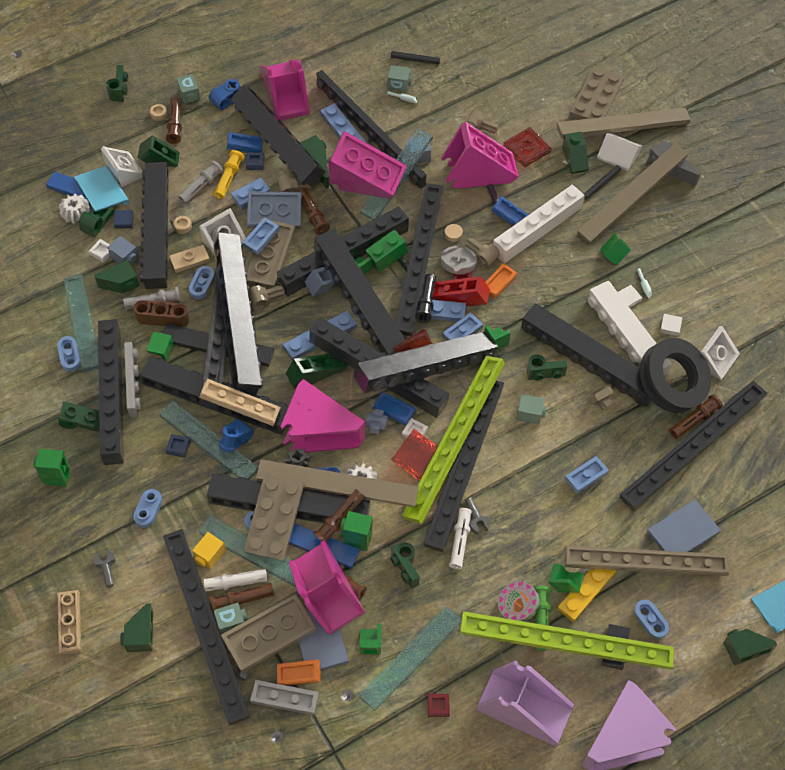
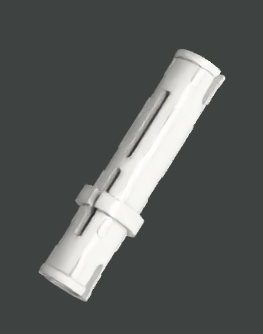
[449,508,472,569]
[204,569,267,592]

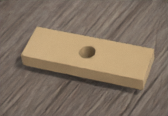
[57,590,82,655]

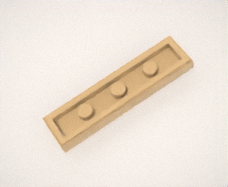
[199,379,281,426]

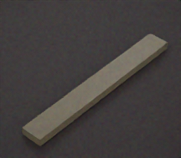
[556,108,691,139]
[577,144,688,244]
[256,459,419,508]
[564,545,730,576]

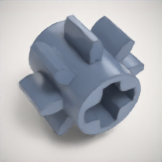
[366,409,388,434]

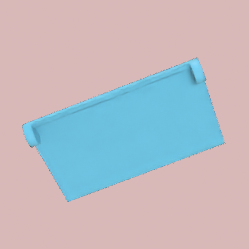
[74,166,129,212]
[751,580,785,634]

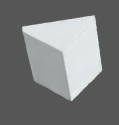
[597,133,642,171]
[101,146,142,188]
[199,208,246,256]
[701,326,740,380]

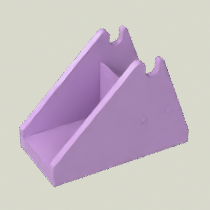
[476,660,574,747]
[582,680,676,770]

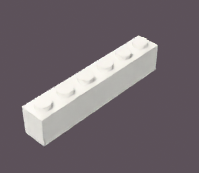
[493,185,585,264]
[588,281,672,376]

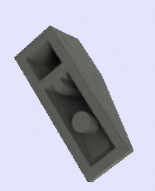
[648,140,701,186]

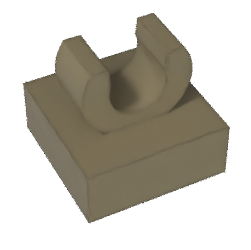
[588,386,614,410]

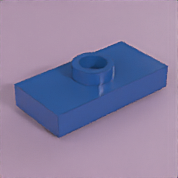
[227,132,262,153]
[491,196,529,226]
[373,392,416,426]

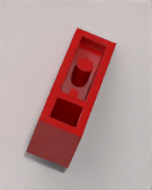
[432,276,490,306]

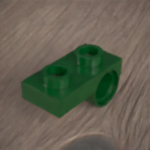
[106,65,128,102]
[79,207,115,237]
[527,354,567,381]
[58,401,99,431]
[390,542,420,588]

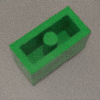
[365,230,408,273]
[33,449,71,487]
[340,511,373,552]

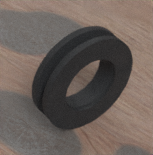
[640,338,711,413]

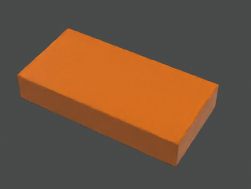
[485,263,518,299]
[277,659,320,686]

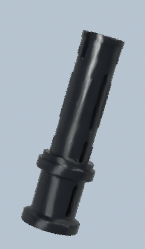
[415,274,436,323]

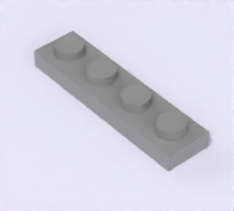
[124,342,141,418]

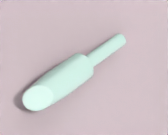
[387,91,417,103]
[637,268,652,298]

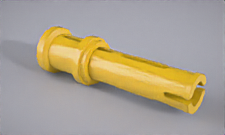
[213,150,244,199]

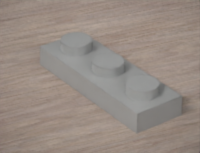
[250,680,319,715]

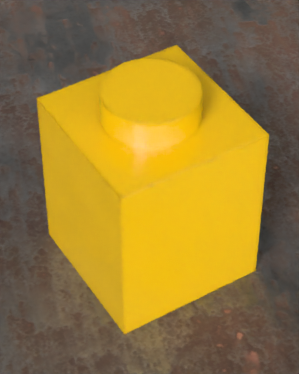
[192,532,226,569]

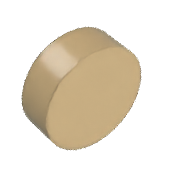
[150,104,167,121]
[173,216,192,234]
[445,224,463,242]

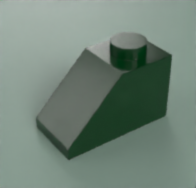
[562,132,589,174]
[137,135,180,167]
[94,260,139,294]
[120,603,154,652]
[723,629,777,666]

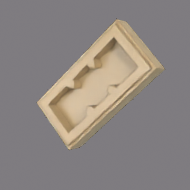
[169,245,210,273]

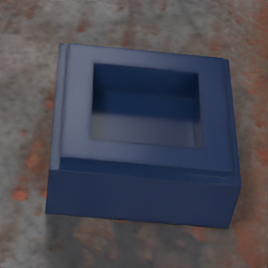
[246,153,264,170]
[114,210,134,228]
[166,434,191,458]

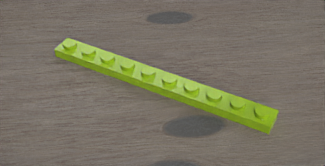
[402,356,505,524]
[460,611,674,670]

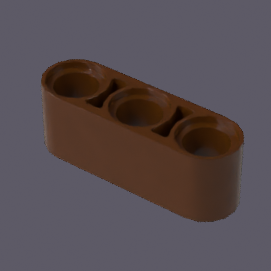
[133,300,189,327]

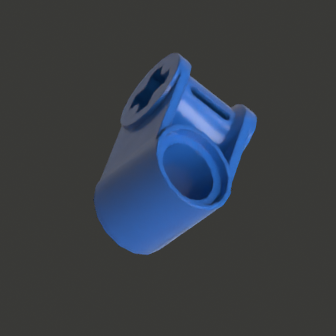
[209,79,240,110]
[218,418,254,452]

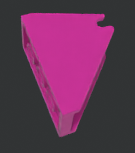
[260,59,310,121]
[441,121,519,189]
[328,131,406,199]
[281,379,365,453]
[289,541,366,635]

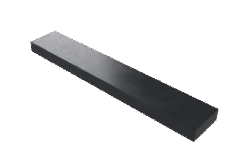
[163,323,275,367]

